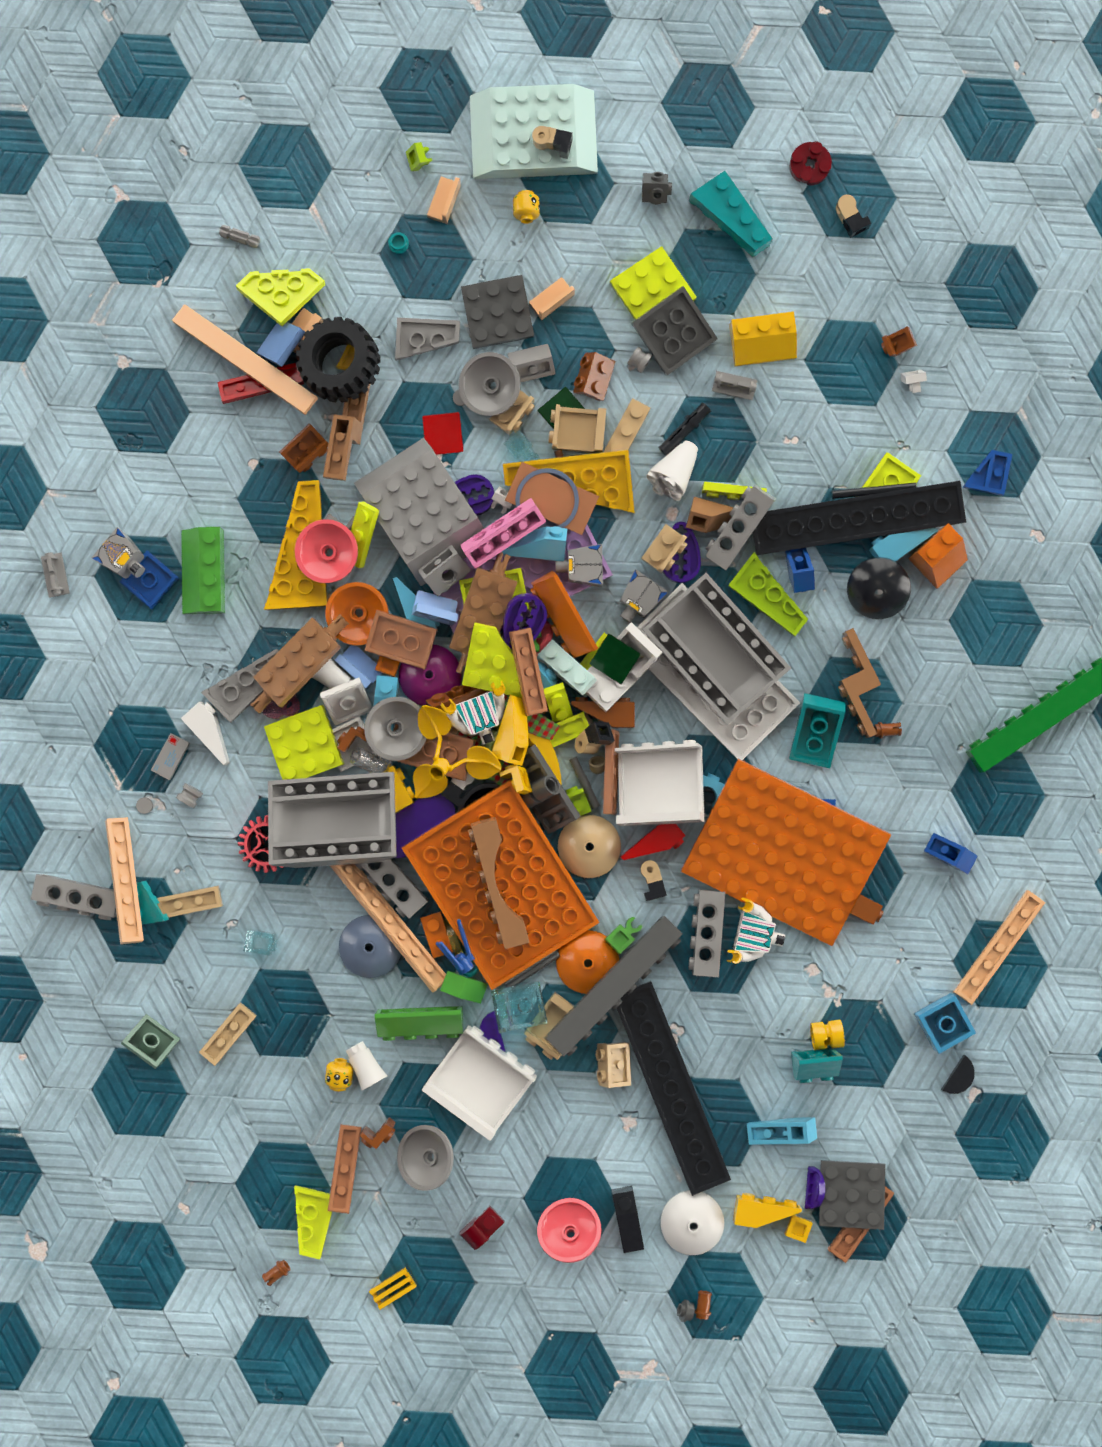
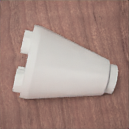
[646,441,698,501]

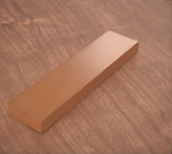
[509,628,548,716]
[603,729,619,815]
[328,1124,362,1214]
[828,1186,894,1263]

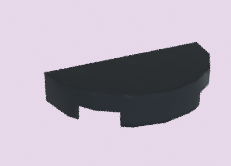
[941,1055,975,1094]

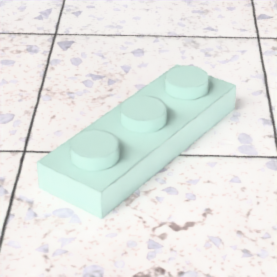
[538,640,597,695]

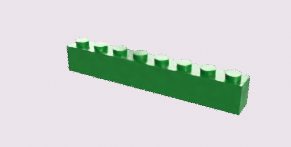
[966,657,1102,773]

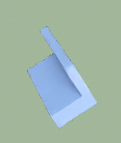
[411,590,458,626]
[335,645,382,689]

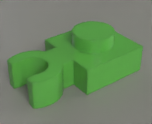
[604,917,642,955]

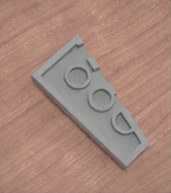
[201,649,279,723]

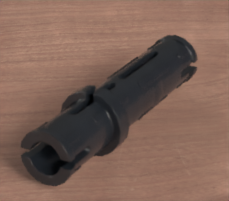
[658,402,711,456]

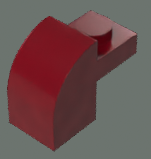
[459,1206,505,1250]

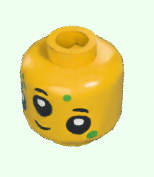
[513,190,540,224]
[325,1058,353,1092]

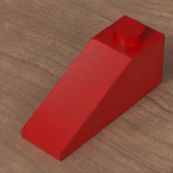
[620,824,686,860]

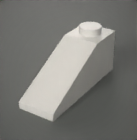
[181,701,230,766]

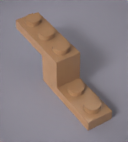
[323,384,370,481]
[838,628,881,738]

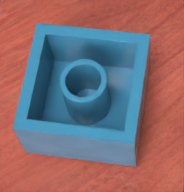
[914,993,976,1054]

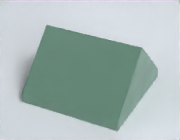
[121,1014,180,1069]

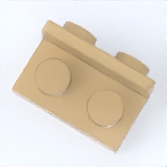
[489,390,535,435]
[641,524,687,574]
[596,1042,631,1088]

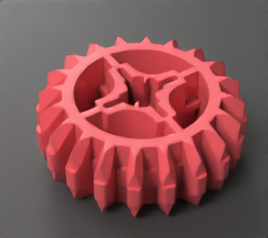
[238,815,283,873]

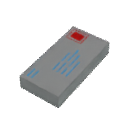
[151,733,190,780]

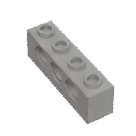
[705,485,776,570]
[355,859,429,918]
[31,874,117,920]
[689,889,725,977]

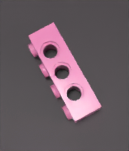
[460,498,546,569]

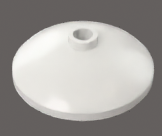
[660,1190,724,1255]

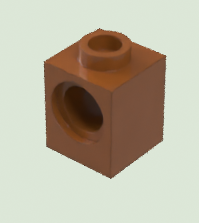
[850,895,883,925]

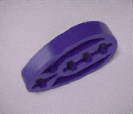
[454,474,495,516]
[663,522,701,583]
[503,593,547,652]

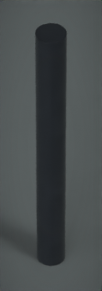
[831,482,917,499]

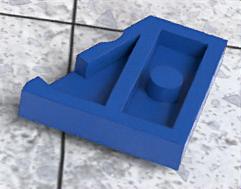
[963,450,1013,496]

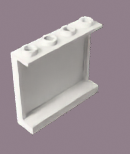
[615,740,704,826]
[422,1025,537,1141]

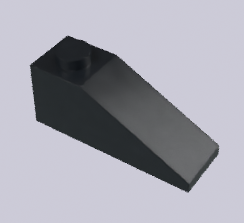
[611,1186,644,1253]

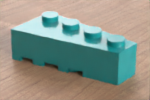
[689,171,773,257]

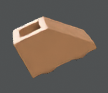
[686,497,734,533]

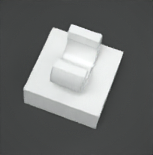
[901,370,927,393]
[491,486,513,514]

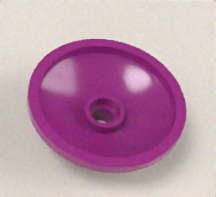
[399,644,462,706]

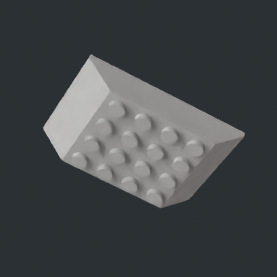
[354,438,484,586]
[642,573,791,725]
[268,772,397,868]

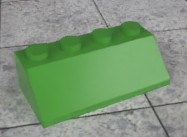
[181,527,225,614]
[375,1006,464,1041]

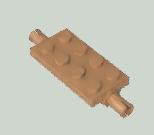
[449,552,517,674]
[250,614,349,713]

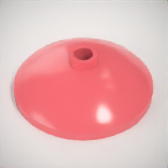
[295,519,358,583]
[537,1198,601,1263]

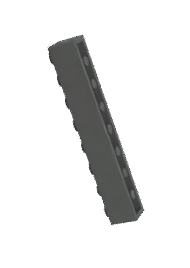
[544,916,682,1057]

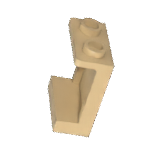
[549,404,606,453]
[524,992,574,1060]

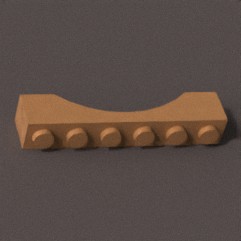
[468,817,530,949]

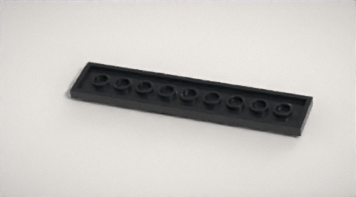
[751,481,966,555]
[617,981,731,1196]

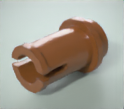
[874,722,902,739]
[262,1260,291,1286]
[694,1290,712,1320]

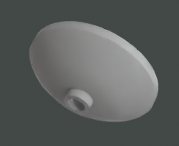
[459,352,521,416]
[364,697,427,761]
[397,1125,454,1191]

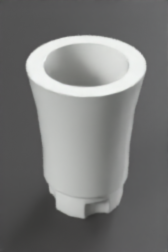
[312,658,353,689]
[346,1041,388,1091]

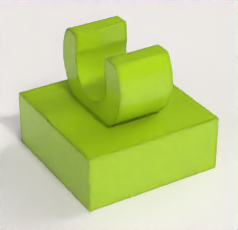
[405,142,432,171]

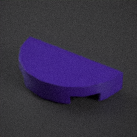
[479,1010,506,1052]
[805,1166,825,1209]

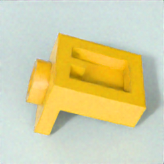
[499,764,532,795]

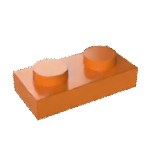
[420,911,454,958]

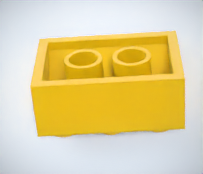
[729,311,797,367]

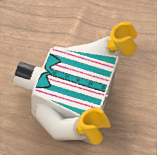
[441,681,506,745]
[727,897,785,964]

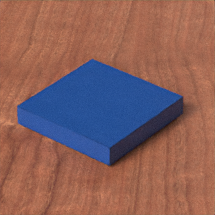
[119,550,179,609]

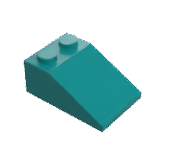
[789,693,845,768]
[791,1048,843,1083]

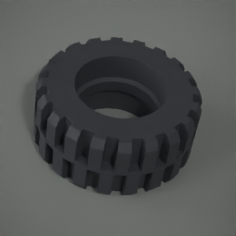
[296,317,381,403]

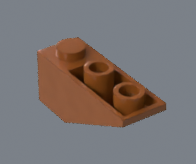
[425,685,488,712]
[571,697,635,728]

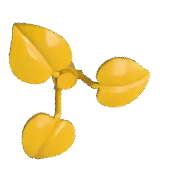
[413,705,501,798]

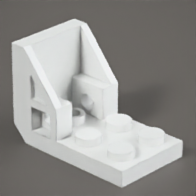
[586,622,662,713]

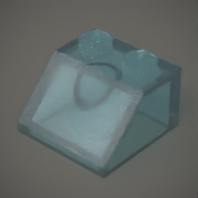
[491,982,548,1034]

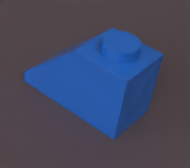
[785,548,815,593]
[924,833,978,874]

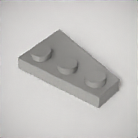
[395,317,460,361]

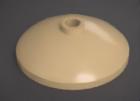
[558,815,621,878]

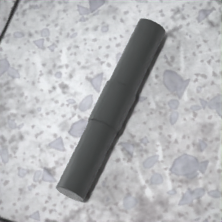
[569,756,600,809]

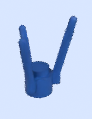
[436,919,475,975]

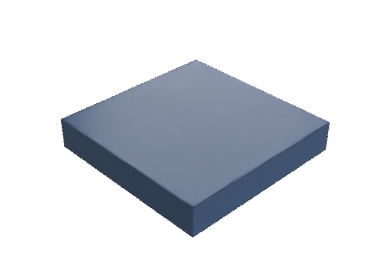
[256,322,305,367]

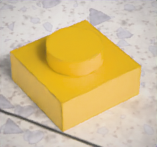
[785,1215,813,1243]

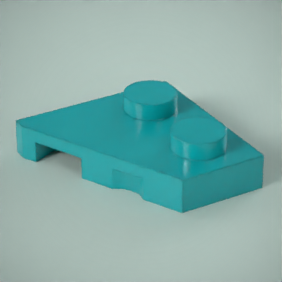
[136,881,169,925]

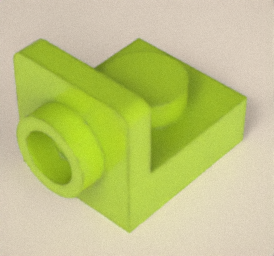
[565,786,592,816]

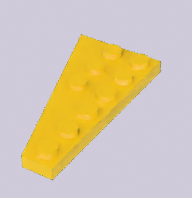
[503,450,635,513]
[264,480,328,610]

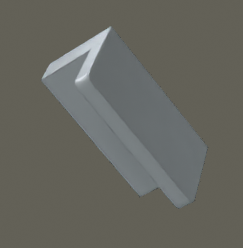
[508,344,555,382]

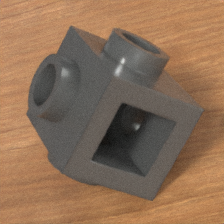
[642,172,672,205]

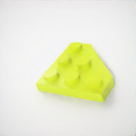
[236,268,325,326]
[462,623,522,698]

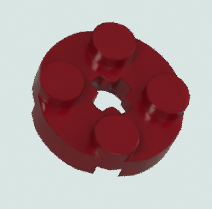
[789,141,832,185]

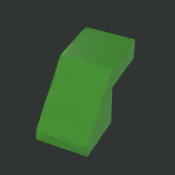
[440,970,488,1004]

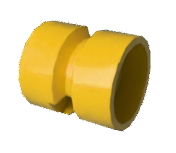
[810,1020,845,1051]

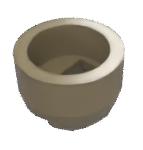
[589,756,605,774]

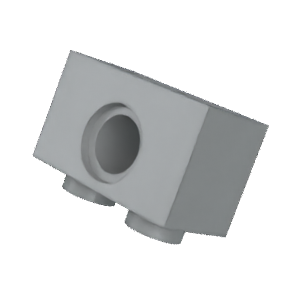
[418,545,471,596]

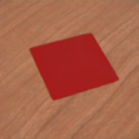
[422,412,464,455]

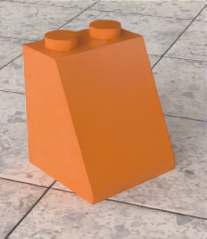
[908,523,968,589]

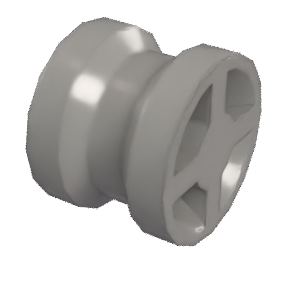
[627,346,652,373]
[176,783,203,808]

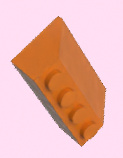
[530,570,598,658]

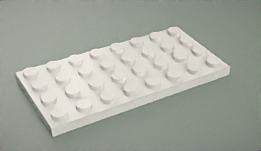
[637,583,800,760]

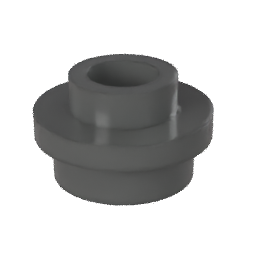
[677,1300,695,1322]

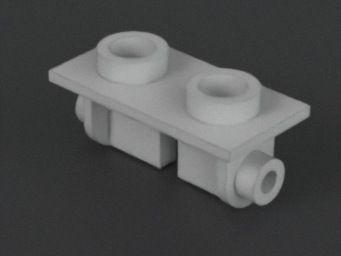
[712,371,757,400]
[41,552,70,598]

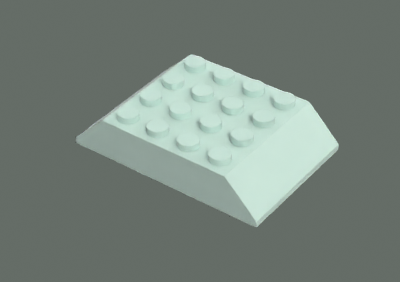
[470,84,598,179]

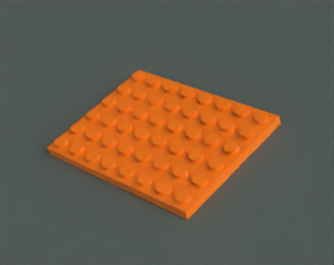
[681,758,891,946]
[402,780,600,990]

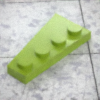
[728,552,808,637]

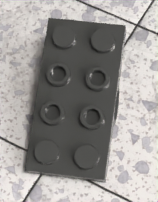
[506,745,580,834]

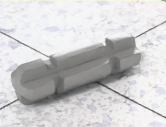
[219,225,260,248]

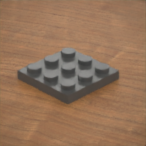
[461,275,534,349]
[631,286,718,375]
[819,1160,885,1230]

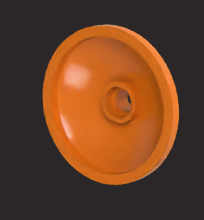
[325,582,389,646]
[556,930,619,994]

